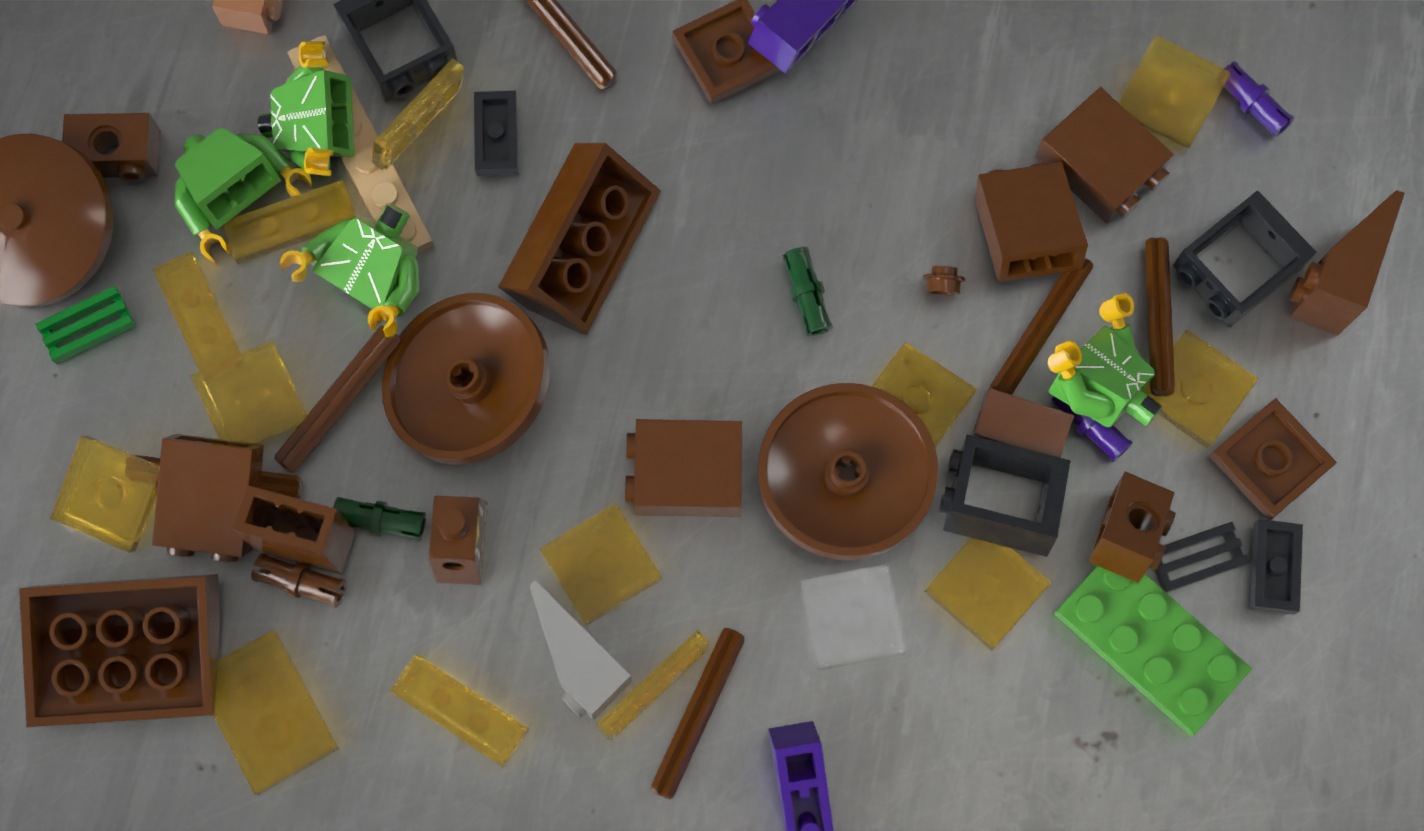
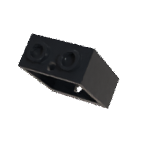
[333,0,459,102]
[1173,190,1317,327]
[939,435,1071,557]

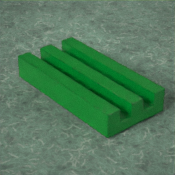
[35,286,136,365]

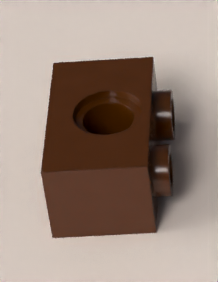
[62,113,161,182]
[1088,471,1176,583]

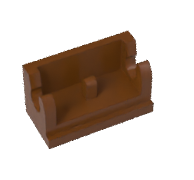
[973,388,1074,458]

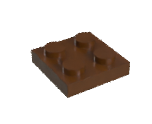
[672,0,782,105]
[1209,398,1337,520]

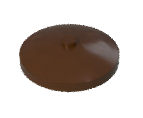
[0,134,113,307]
[382,293,550,465]
[758,383,938,560]

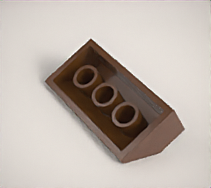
[498,143,661,335]

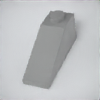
[529,580,632,720]

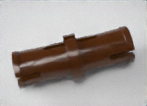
[251,553,347,607]

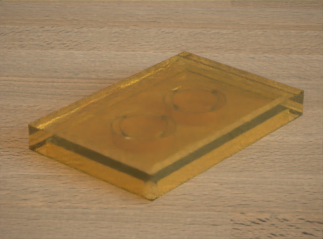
[213,629,339,796]

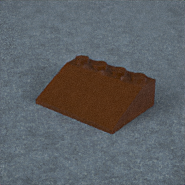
[19,574,220,728]

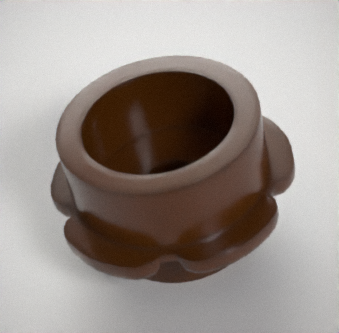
[923,266,965,295]

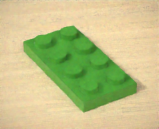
[1054,566,1252,737]

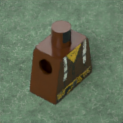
[429,495,488,585]

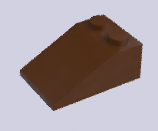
[1289,190,1405,335]

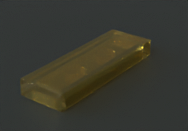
[372,58,464,171]
[223,180,357,264]
[152,251,246,383]
[597,630,709,740]
[390,653,529,768]

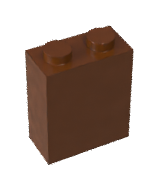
[1035,86,1174,224]
[975,162,1088,282]
[625,419,742,517]
[152,434,264,562]
[233,485,356,575]

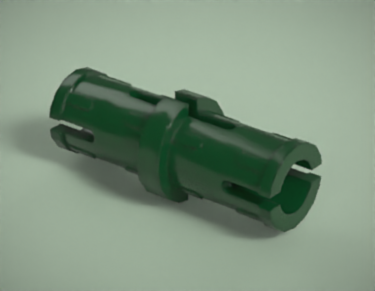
[782,247,833,337]
[333,497,426,541]

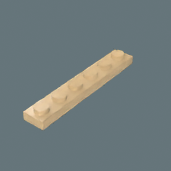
[287,34,434,255]

